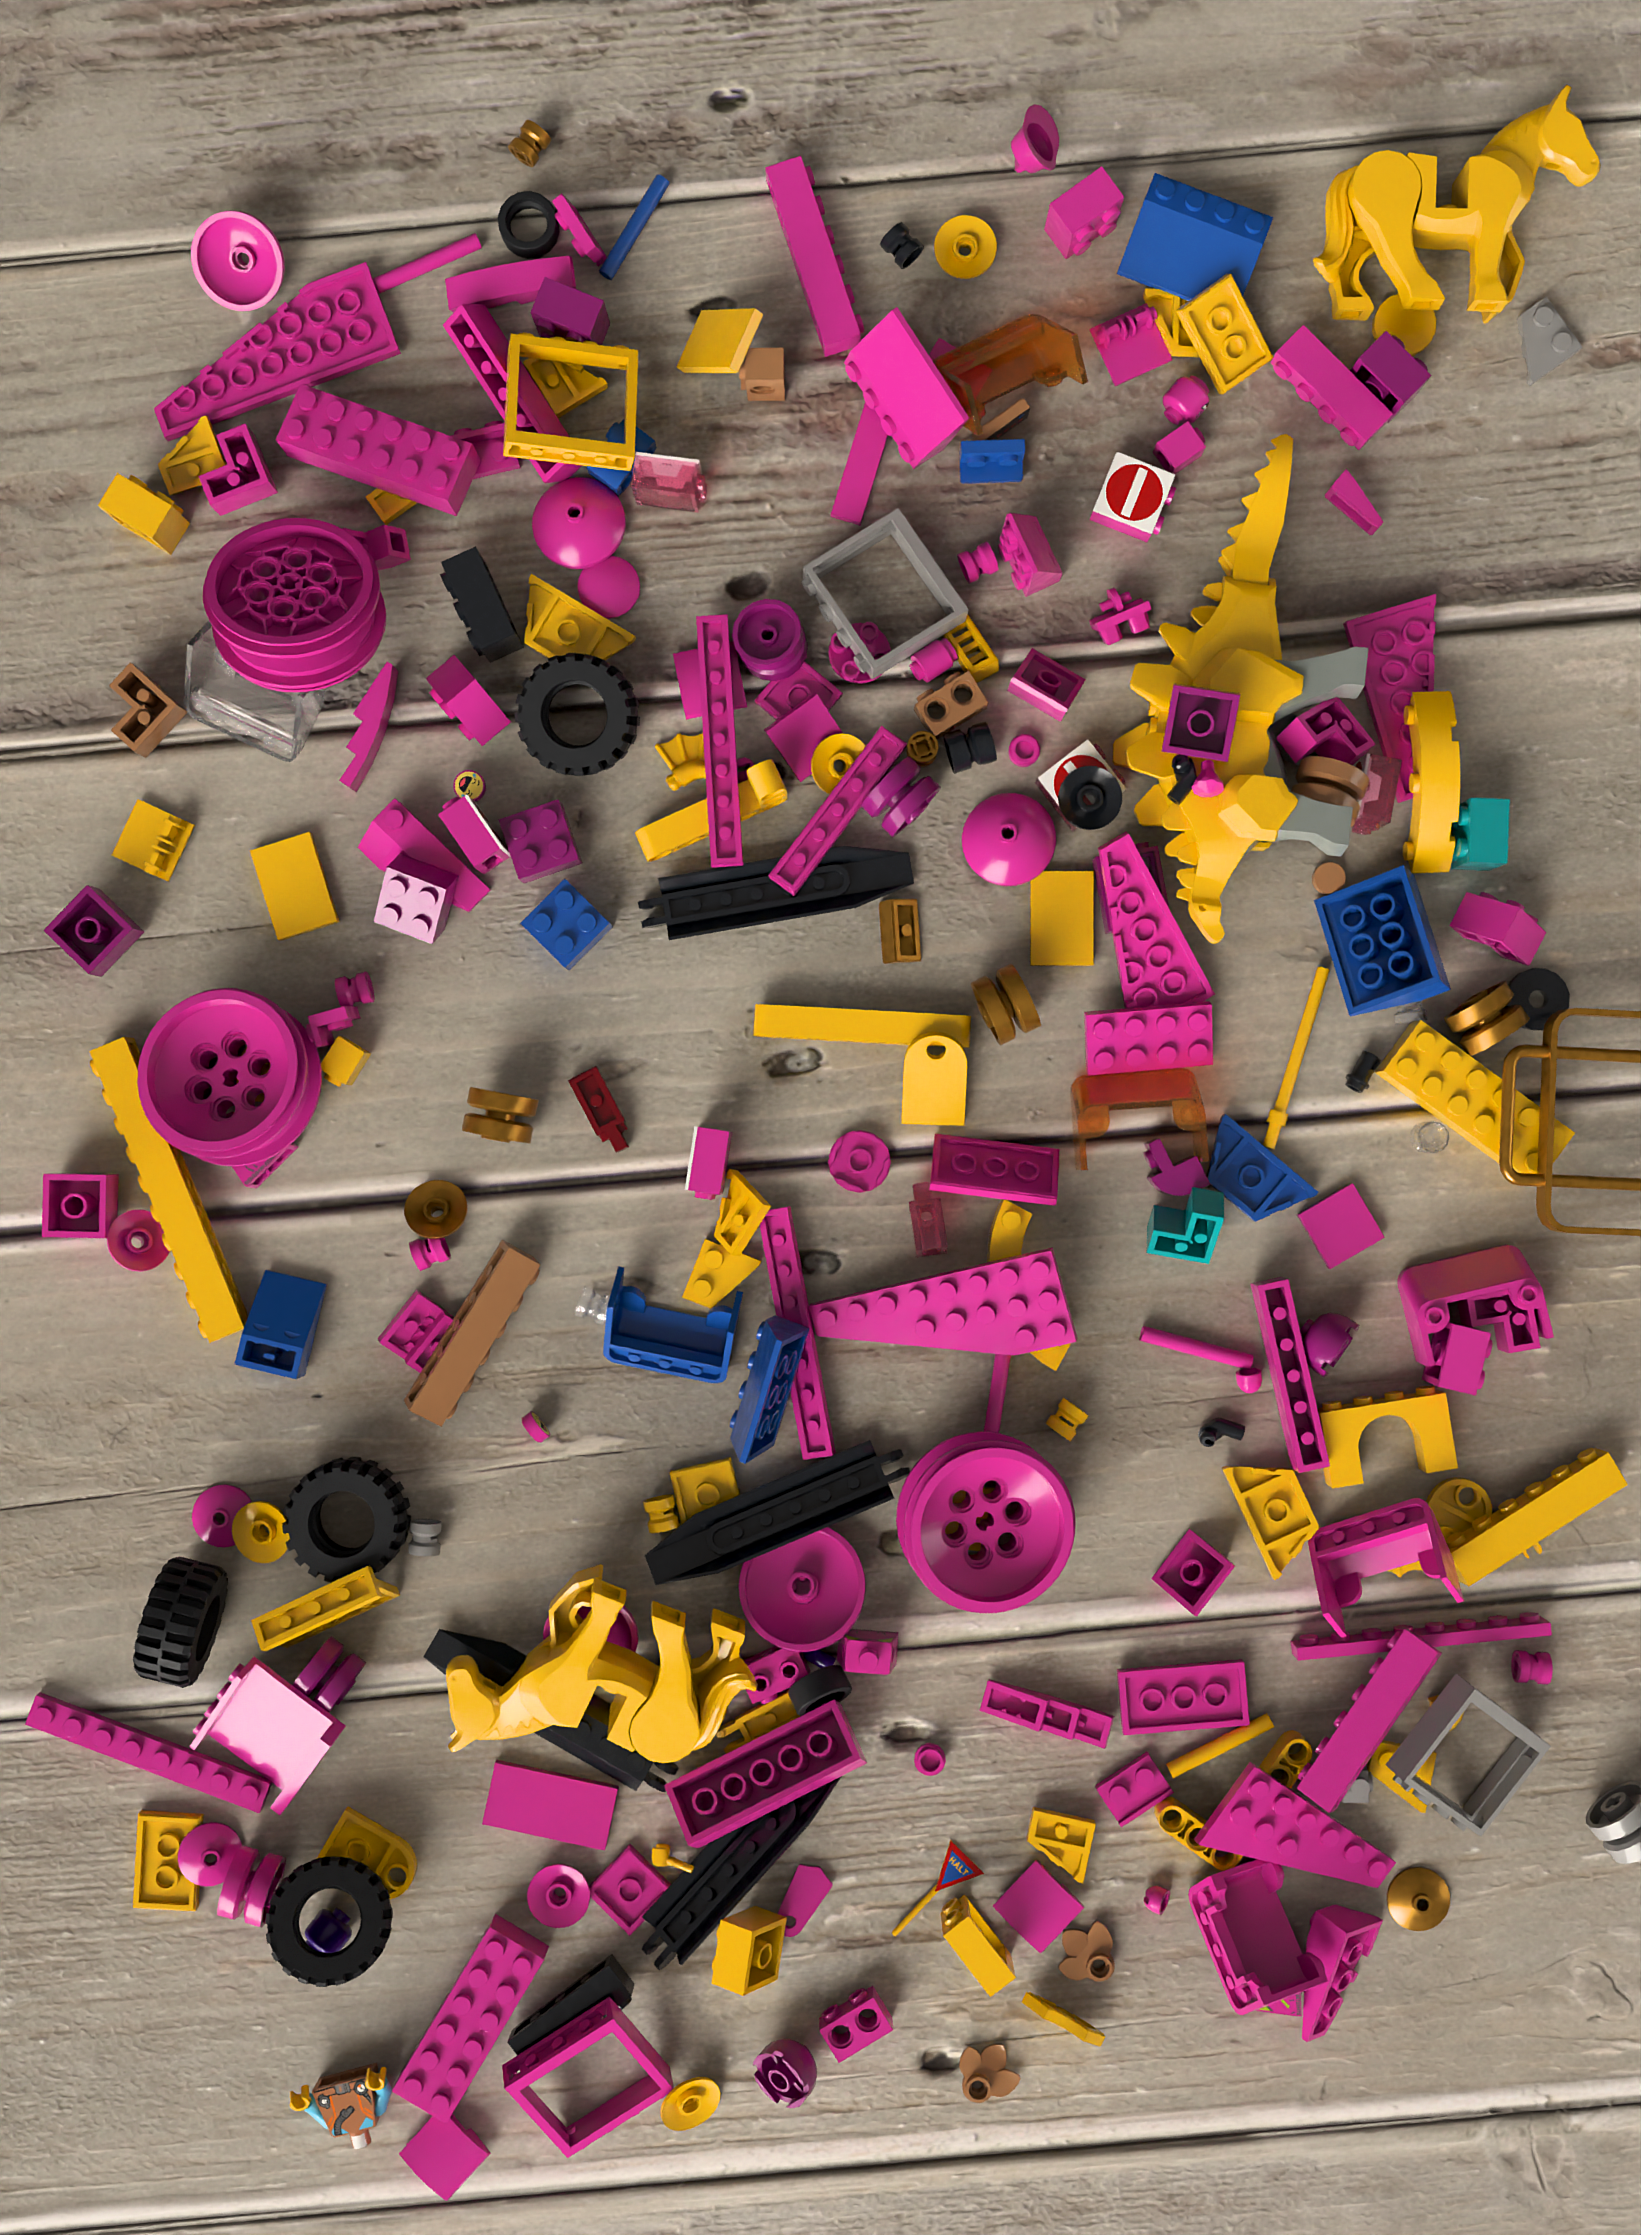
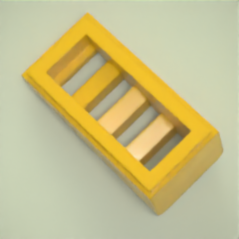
[943,615,999,683]

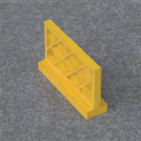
[251,1566,400,1651]

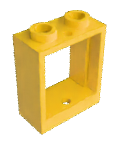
[940,1895,1016,1997]

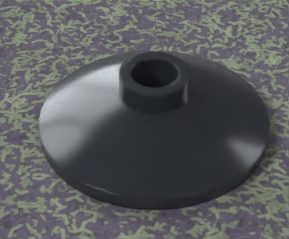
[1058,766,1122,830]

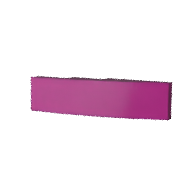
[445,256,576,312]
[339,662,399,792]
[979,1679,1115,1749]

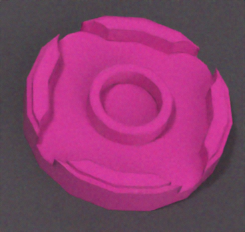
[828,1130,891,1193]

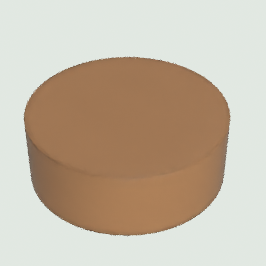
[1312,862,1346,895]

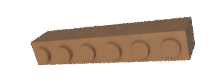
[404,1240,540,1427]

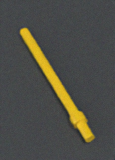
[1263,967,1330,1150]

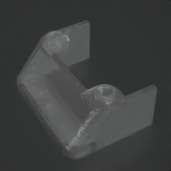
[183,621,325,762]

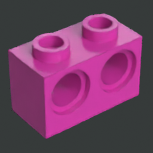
[819,1986,893,2063]

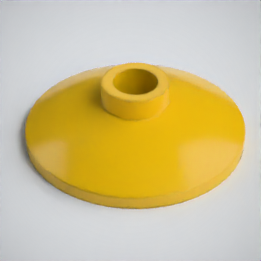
[934,215,997,279]
[811,733,866,795]
[232,1501,290,1563]
[660,2077,720,2131]

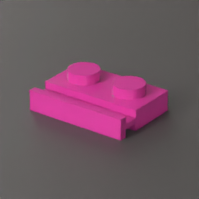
[552,193,607,267]
[1095,1751,1174,1828]

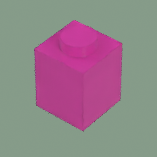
[1153,421,1206,474]

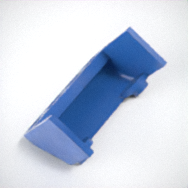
[603,1266,743,1383]

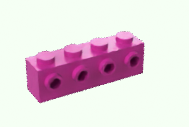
[1270,325,1393,450]

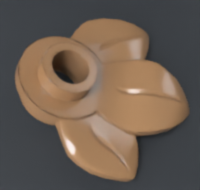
[1058,1921,1115,1981]
[959,2044,1021,2103]

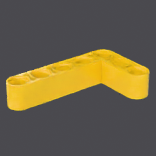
[635,759,788,862]
[1154,1730,1312,1871]

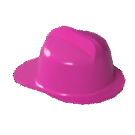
[1011,104,1059,173]

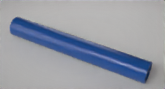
[599,174,670,281]

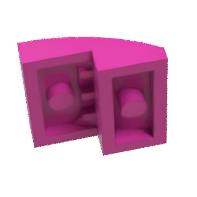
[673,641,747,720]
[377,1289,454,1373]
[993,1860,1085,1953]
[399,2114,491,2201]

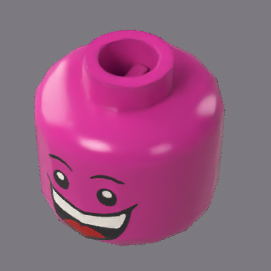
[1163,375,1209,425]

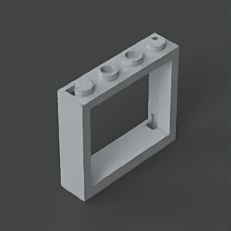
[801,508,969,679]
[1386,1673,1551,1836]

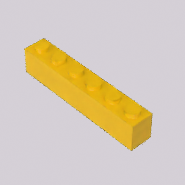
[1445,1448,1628,1586]

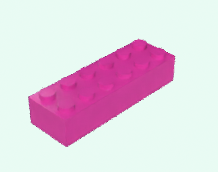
[275,383,481,516]
[664,1699,867,1849]
[392,1914,549,2124]

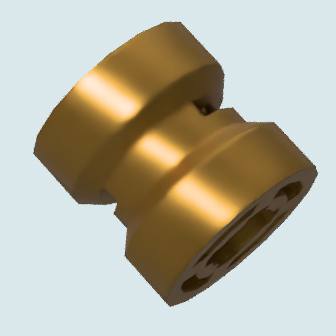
[508,120,552,168]
[906,731,939,767]

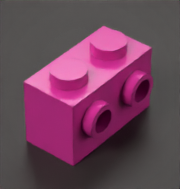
[743,1646,811,1704]

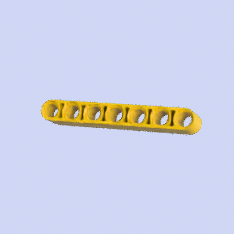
[753,1004,971,1048]

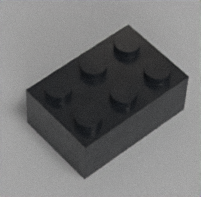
[440,546,524,663]

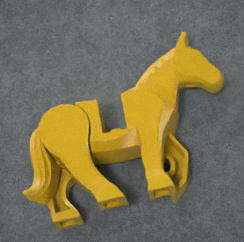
[1312,84,1601,324]
[446,1564,758,1763]

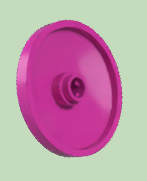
[739,1527,866,1652]

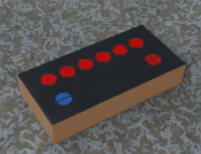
[971,398,1030,441]

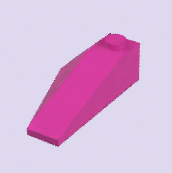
[358,798,491,912]
[1302,1904,1383,2042]

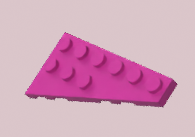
[1343,594,1436,803]
[1098,832,1215,1008]
[1194,1762,1396,1888]

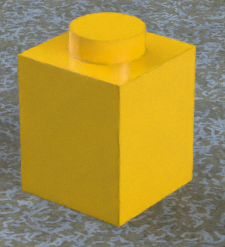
[321,1036,371,1087]

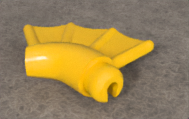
[655,732,706,791]

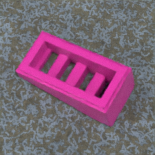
[1324,469,1384,536]

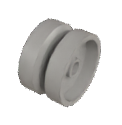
[1586,1781,1641,1864]

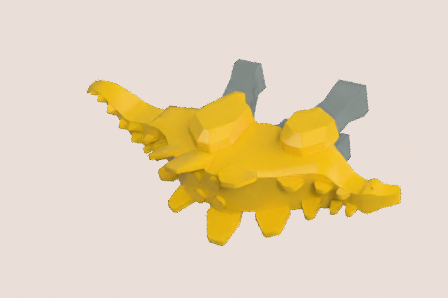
[1112,434,1368,944]

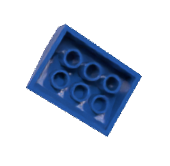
[1117,173,1273,301]
[1314,865,1451,1016]
[730,1315,810,1464]

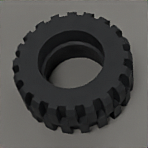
[515,653,640,776]
[282,1457,411,1583]
[133,1556,228,1688]
[265,1856,393,1987]

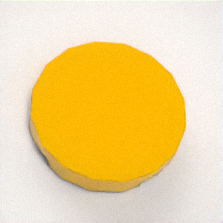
[1372,294,1437,357]

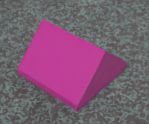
[1007,648,1086,722]
[1151,1529,1235,1617]

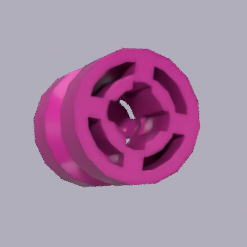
[957,542,999,584]
[335,971,375,1007]
[409,1237,451,1271]
[1511,1650,1553,1685]

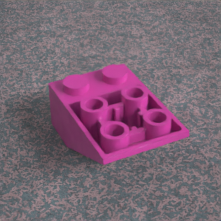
[997,513,1063,597]

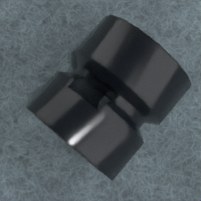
[943,721,997,774]

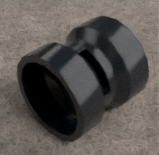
[880,222,924,269]

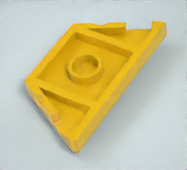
[524,574,636,660]
[1222,1466,1320,1580]

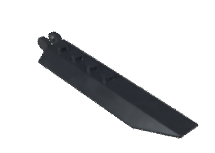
[638,846,914,941]
[644,1440,910,1585]
[424,1629,679,1792]
[642,1776,842,1970]

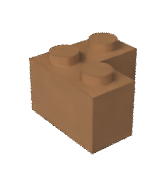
[109,662,188,758]

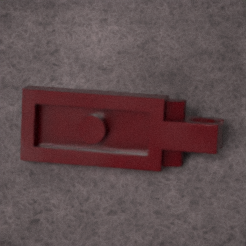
[568,1066,629,1153]

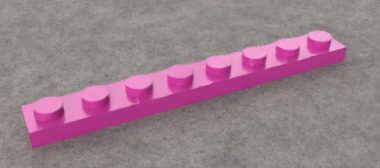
[696,614,744,868]
[760,1206,836,1460]
[1290,1612,1552,1661]
[25,1692,272,1813]

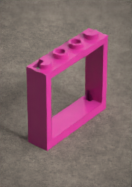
[502,1996,674,2158]

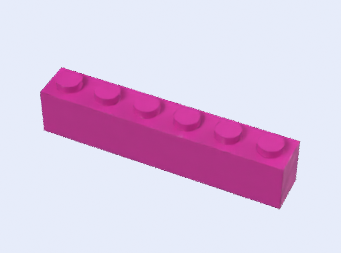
[765,156,865,357]
[443,304,582,483]
[1250,1277,1330,1473]
[1297,1629,1442,1813]

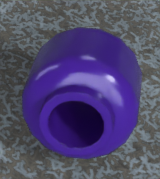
[305,1907,352,1953]

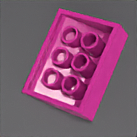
[844,307,969,469]

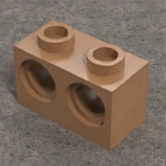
[914,671,989,740]

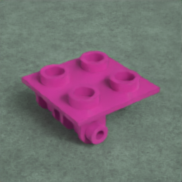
[1089,303,1173,387]

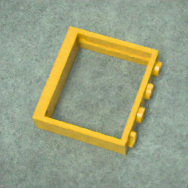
[503,332,638,471]

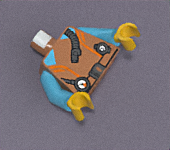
[290,2063,392,2149]

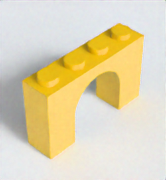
[1318,1386,1458,1488]

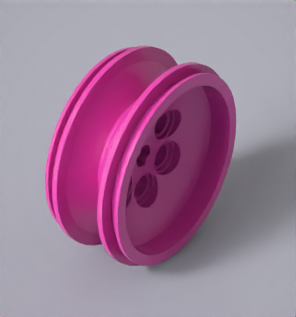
[203,518,386,692]
[138,988,322,1166]
[896,1431,1076,1613]

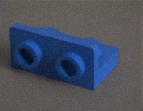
[959,439,1025,484]

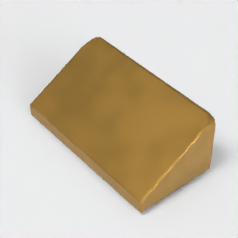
[879,899,921,964]

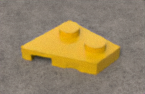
[1026,1807,1096,1883]

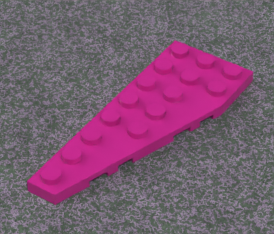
[154,262,401,441]
[808,1247,1078,1356]

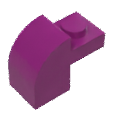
[1143,1138,1210,1196]

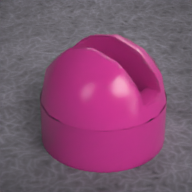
[737,757,755,783]
[1236,1368,1262,1393]
[1144,1886,1170,1915]

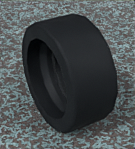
[498,191,560,259]
[788,1665,852,1716]

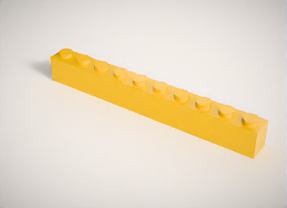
[89,1037,249,1343]

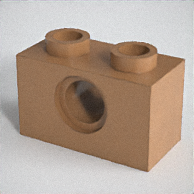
[739,348,785,401]

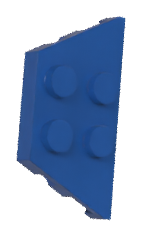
[1207,1114,1319,1222]

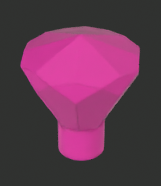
[1192,760,1224,797]

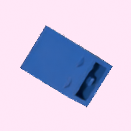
[234,1270,327,1379]

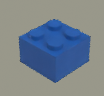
[520,879,613,971]

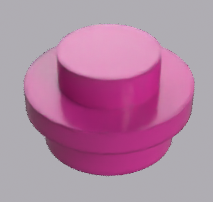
[914,1743,946,1776]

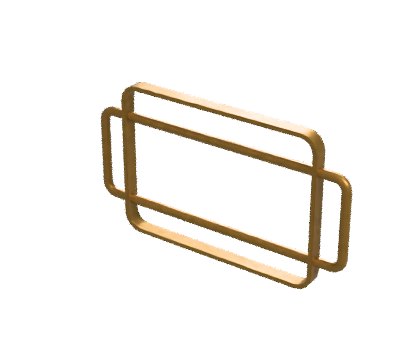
[1499,1008,1641,1236]

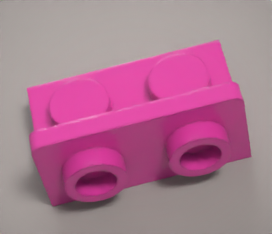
[450,421,521,479]
[306,1006,361,1047]

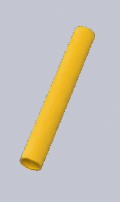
[1166,1713,1274,1778]

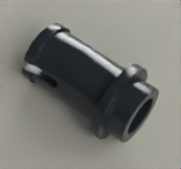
[1345,1051,1381,1093]

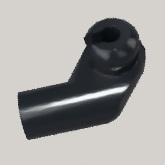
[1167,754,1197,805]
[1198,1417,1245,1447]

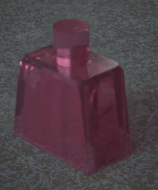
[909,1182,948,1258]

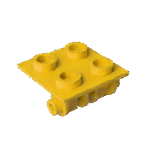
[112,799,195,882]

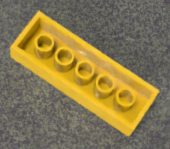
[1375,1020,1575,1174]

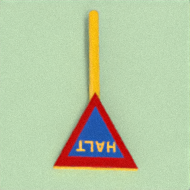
[892,1840,984,1936]

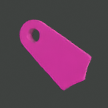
[777,1864,833,1937]

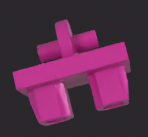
[1089,587,1152,645]

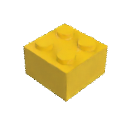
[98,473,190,555]
[711,1906,787,1996]

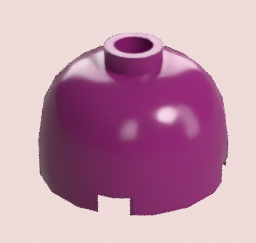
[1300,1312,1360,1377]
[753,2038,817,2109]

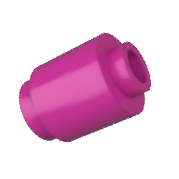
[909,638,958,683]

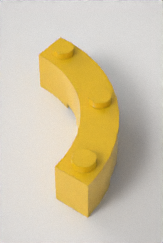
[1403,691,1460,873]
[987,1199,1071,1371]

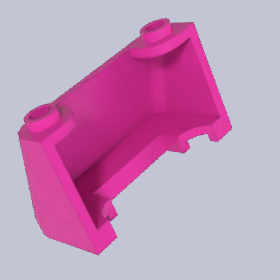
[1188,1859,1328,2015]

